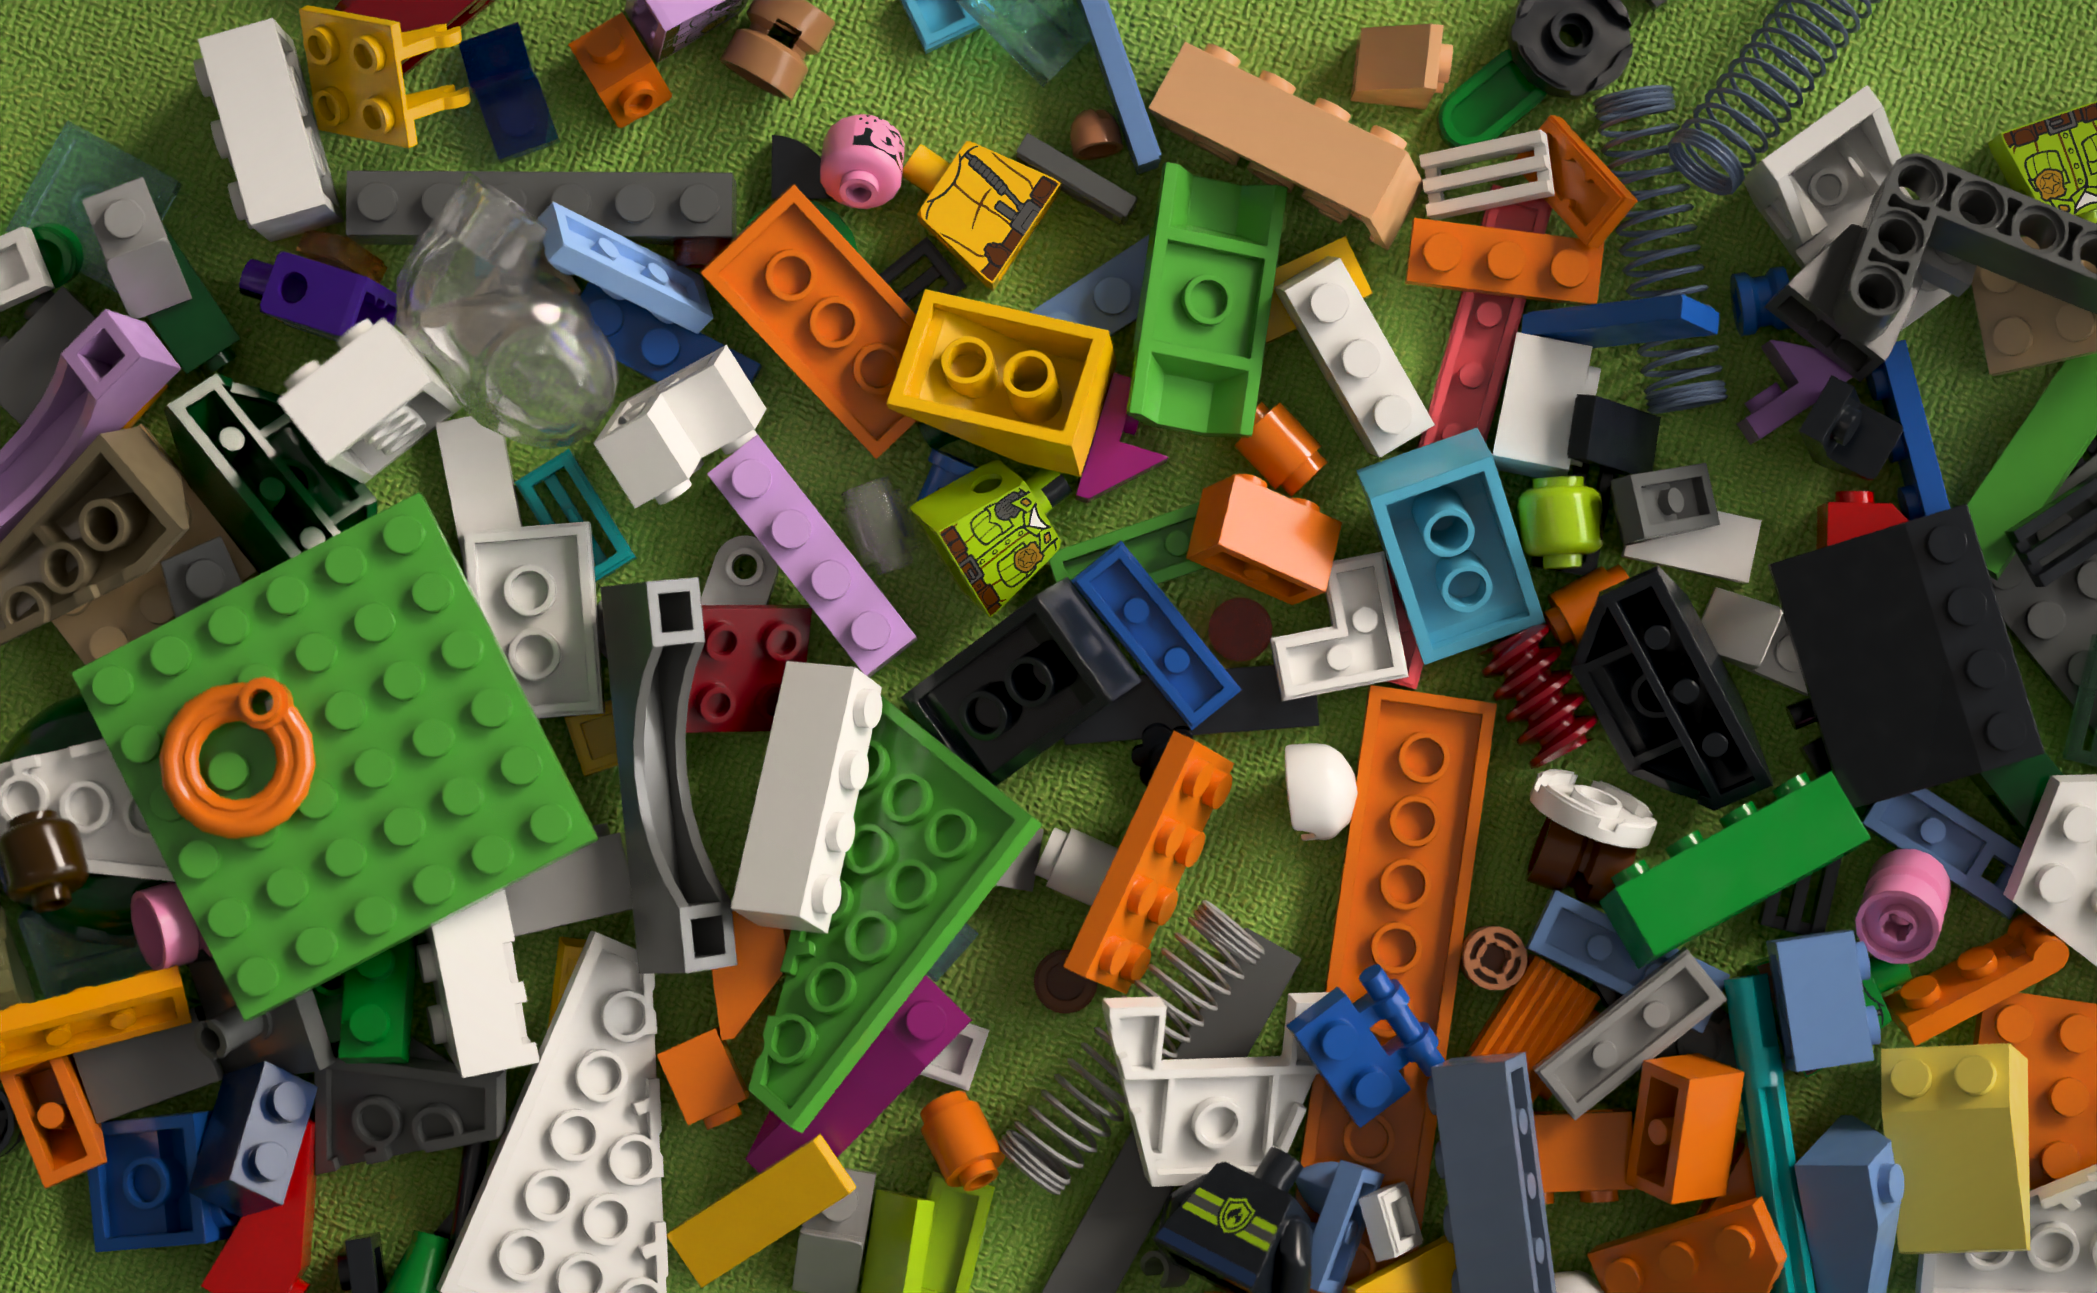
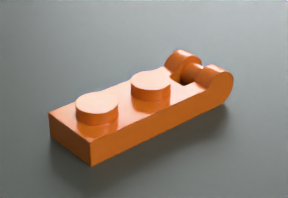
[1883,913,2069,1046]

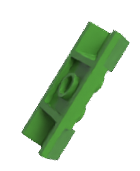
[1126,162,1288,438]

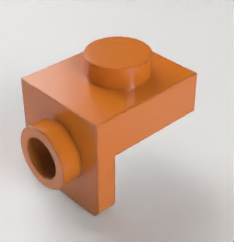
[568,12,672,128]

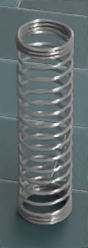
[998,900,1265,1195]

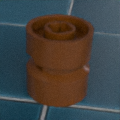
[1525,816,1638,910]

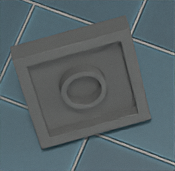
[188,954,336,1074]

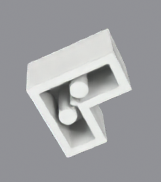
[593,345,767,508]

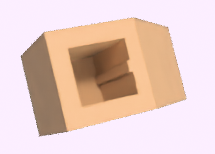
[1351,24,1453,110]

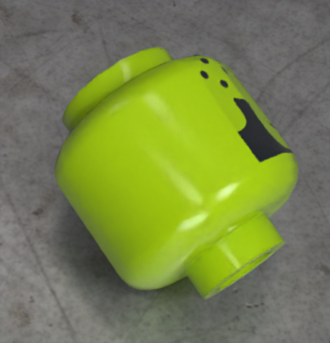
[1517,476,1603,569]

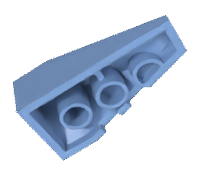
[1794,1115,1905,1293]

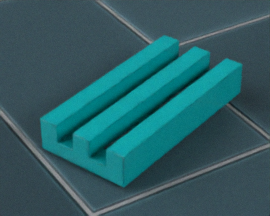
[515,449,637,582]

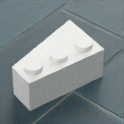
[416,889,540,1078]

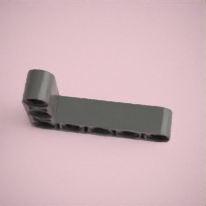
[1833,153,2097,342]

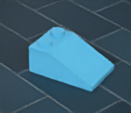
[1356,428,1545,665]

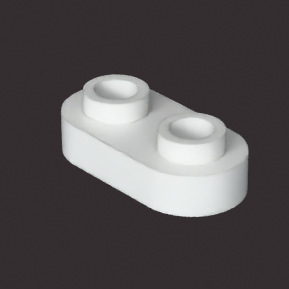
[701,536,778,605]

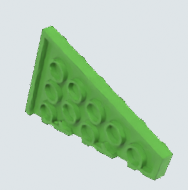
[748,694,1042,1133]

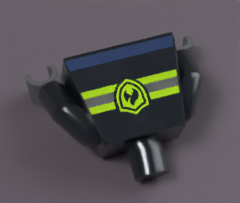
[1140,1147,1312,1293]

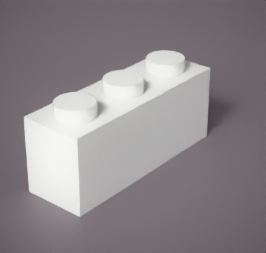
[1274,256,1435,458]

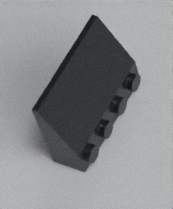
[1768,504,2045,809]

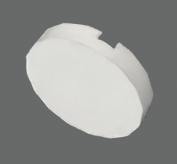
[1530,769,1657,848]

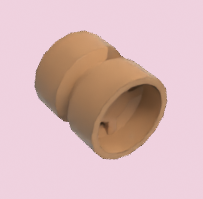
[720,0,835,101]

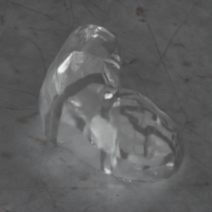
[396,173,619,449]

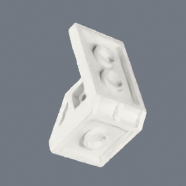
[1743,85,1952,331]

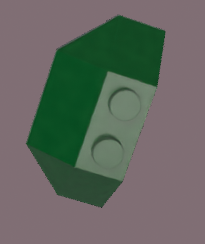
[164,373,377,574]

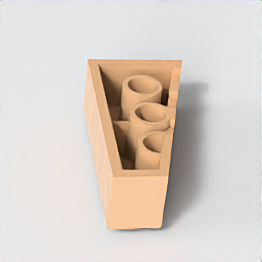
[1148,42,1423,250]

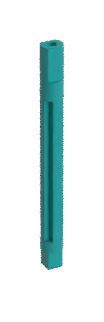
[1724,973,1816,1293]

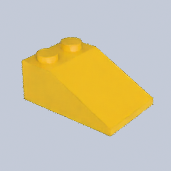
[887,289,1117,477]

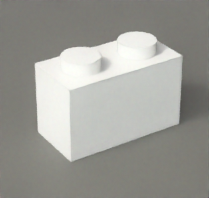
[1493,332,1601,478]

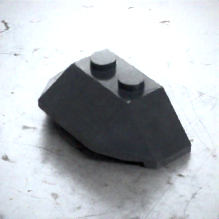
[1571,565,1773,811]

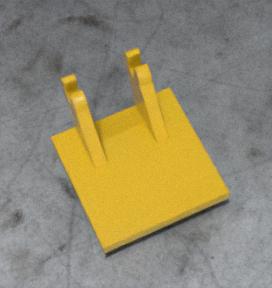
[299,5,471,148]

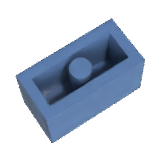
[1766,930,1881,1072]

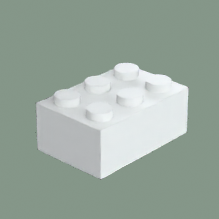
[193,18,344,242]

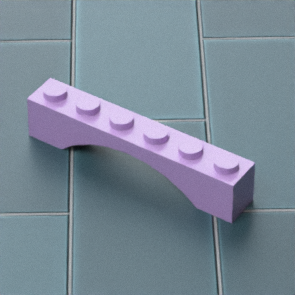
[0,309,181,543]

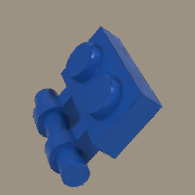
[1286,964,1445,1128]

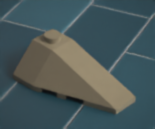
[0,426,189,646]

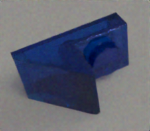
[459,22,561,163]

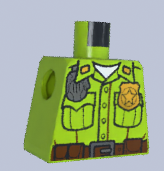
[1988,101,2097,224]
[909,460,1072,618]

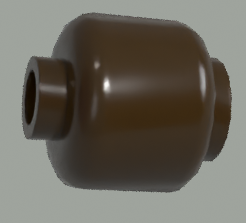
[0,810,89,912]

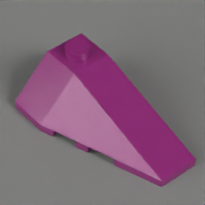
[745,975,972,1173]

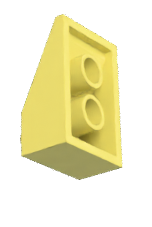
[1881,1043,2030,1254]

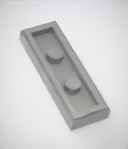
[1533,946,1728,1120]

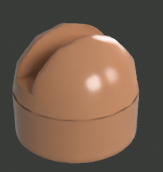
[1070,109,1123,160]

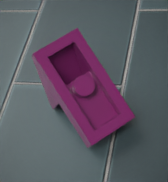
[1075,373,1168,503]

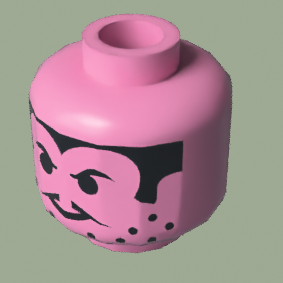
[820,114,905,209]

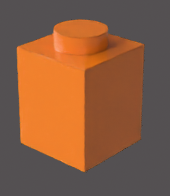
[657,1026,751,1130]

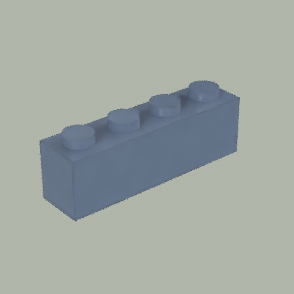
[1427,1052,1556,1293]

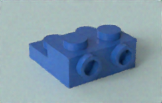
[87,1110,240,1252]

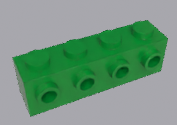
[1599,771,1871,969]

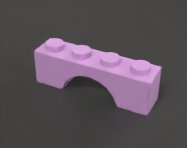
[707,434,918,678]

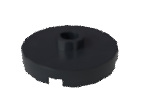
[1507,0,1633,100]

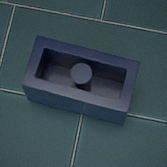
[188,1061,318,1217]

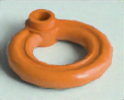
[159,677,316,839]

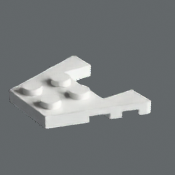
[2003,774,2097,966]
[1102,992,1352,1187]

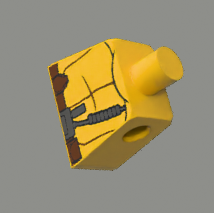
[902,141,1061,291]

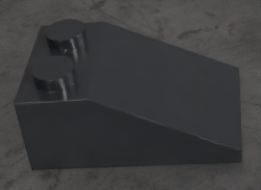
[901,577,1142,786]

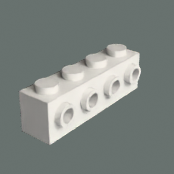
[731,661,882,934]

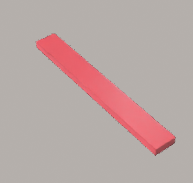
[1386,184,1552,690]

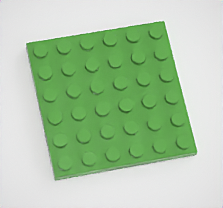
[71,492,599,1022]

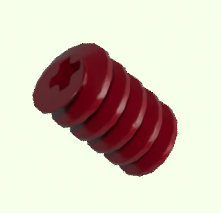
[1477,623,1598,769]

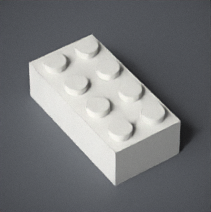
[277,318,464,484]

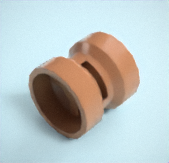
[1459,925,1528,990]

